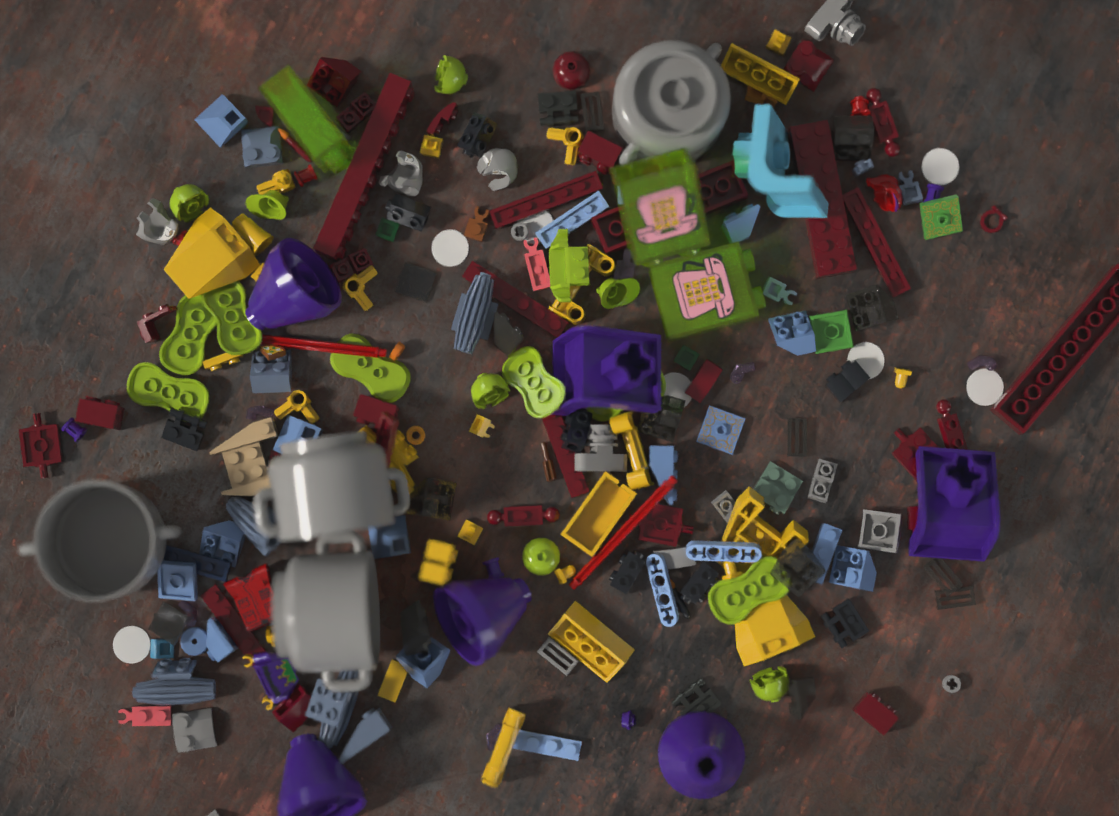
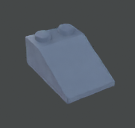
[339,708,392,764]

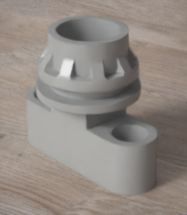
[805,0,866,46]
[575,425,627,472]

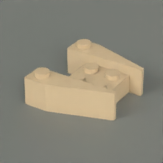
[210,417,279,496]

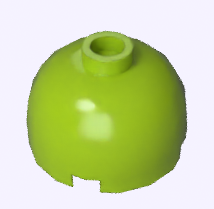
[435,55,468,94]
[169,184,209,222]
[471,373,510,409]
[522,537,560,576]
[750,666,790,702]

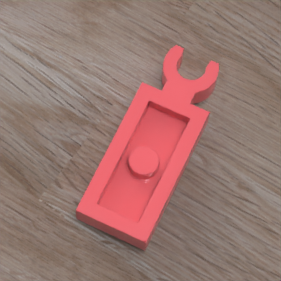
[524,237,550,292]
[118,706,172,726]

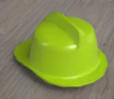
[245,190,289,220]
[596,278,640,309]

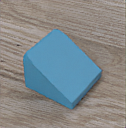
[150,639,174,659]

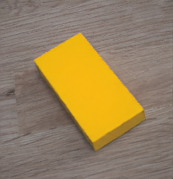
[378,659,408,703]

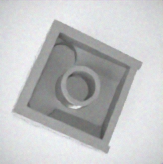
[858,509,902,553]
[173,708,218,753]

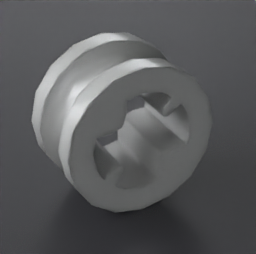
[511,223,528,241]
[942,675,961,693]

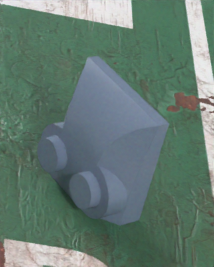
[241,126,283,168]

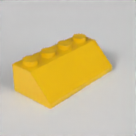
[721,43,800,105]
[548,601,635,683]

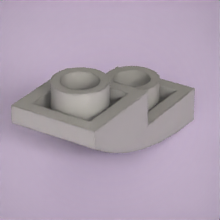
[807,459,837,503]
[711,490,735,523]
[653,546,697,570]

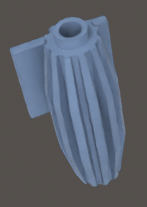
[451,272,498,354]
[226,496,281,557]
[132,658,216,705]
[305,670,359,748]

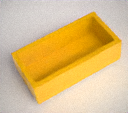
[561,471,637,557]
[420,540,459,584]

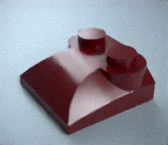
[783,39,834,92]

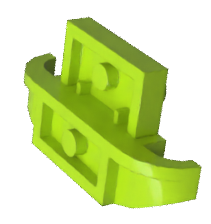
[549,229,589,303]

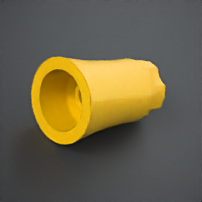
[231,213,274,256]

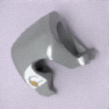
[477,148,518,191]
[379,150,423,196]
[136,198,179,245]

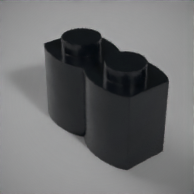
[825,360,870,403]

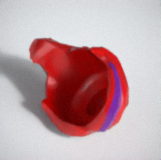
[866,174,903,212]

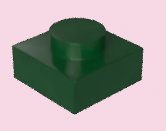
[375,218,400,243]
[673,345,700,371]

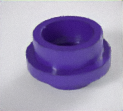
[622,710,636,730]

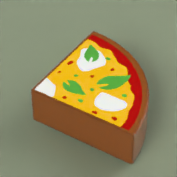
[260,344,286,361]

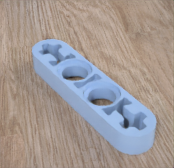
[686,540,762,563]
[646,552,679,627]

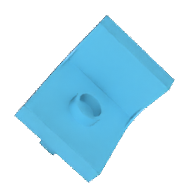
[733,105,829,218]

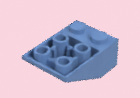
[649,446,677,505]

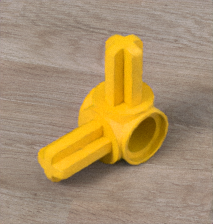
[547,127,585,165]
[257,169,295,195]
[343,265,378,311]
[274,390,320,424]

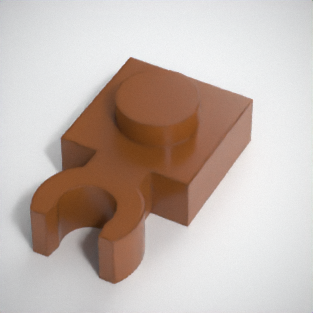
[744,85,778,107]
[464,206,489,242]

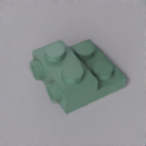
[753,461,803,515]

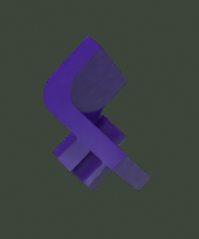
[552,326,661,416]
[908,446,1000,562]

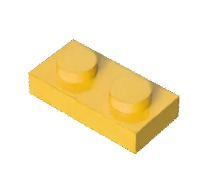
[203,353,244,372]

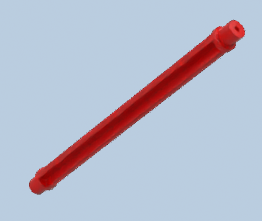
[260,335,387,358]
[569,475,678,590]

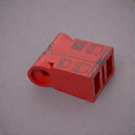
[223,563,273,632]

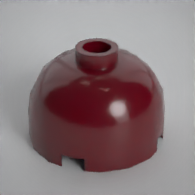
[552,51,590,90]

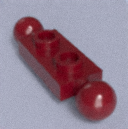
[866,88,900,157]
[936,399,968,450]
[487,505,560,526]

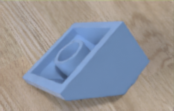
[206,617,238,662]
[395,630,450,688]

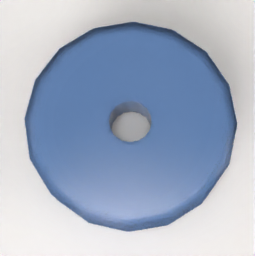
[180,627,207,656]

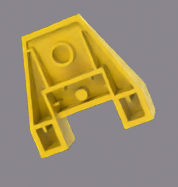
[715,486,809,577]

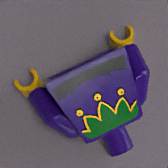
[242,652,299,710]

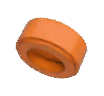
[389,341,405,361]

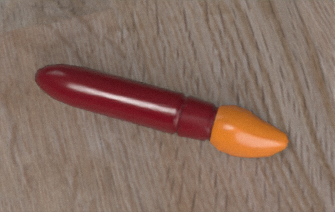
[278,128,313,162]

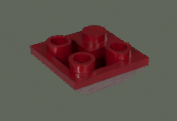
[307,57,362,108]

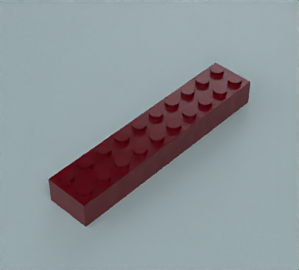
[313,73,415,262]
[990,263,1119,435]

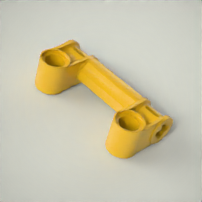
[548,244,615,325]
[610,411,654,490]
[481,707,526,788]

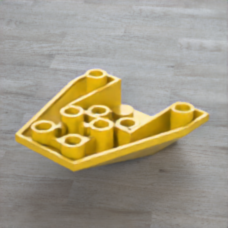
[164,208,260,299]
[735,594,815,666]

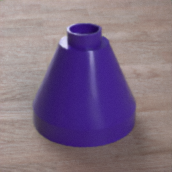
[245,238,342,330]
[433,577,532,666]
[658,711,745,799]
[277,734,366,816]

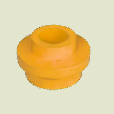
[406,426,425,445]

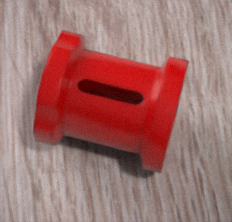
[293,164,318,188]

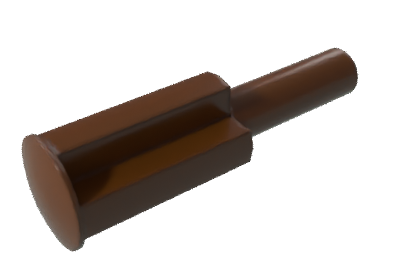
[541,442,557,482]

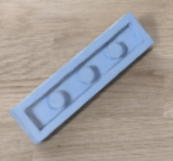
[535,191,609,249]
[512,730,582,761]

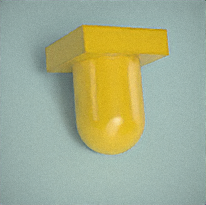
[894,367,912,389]
[721,561,743,580]
[554,565,576,585]

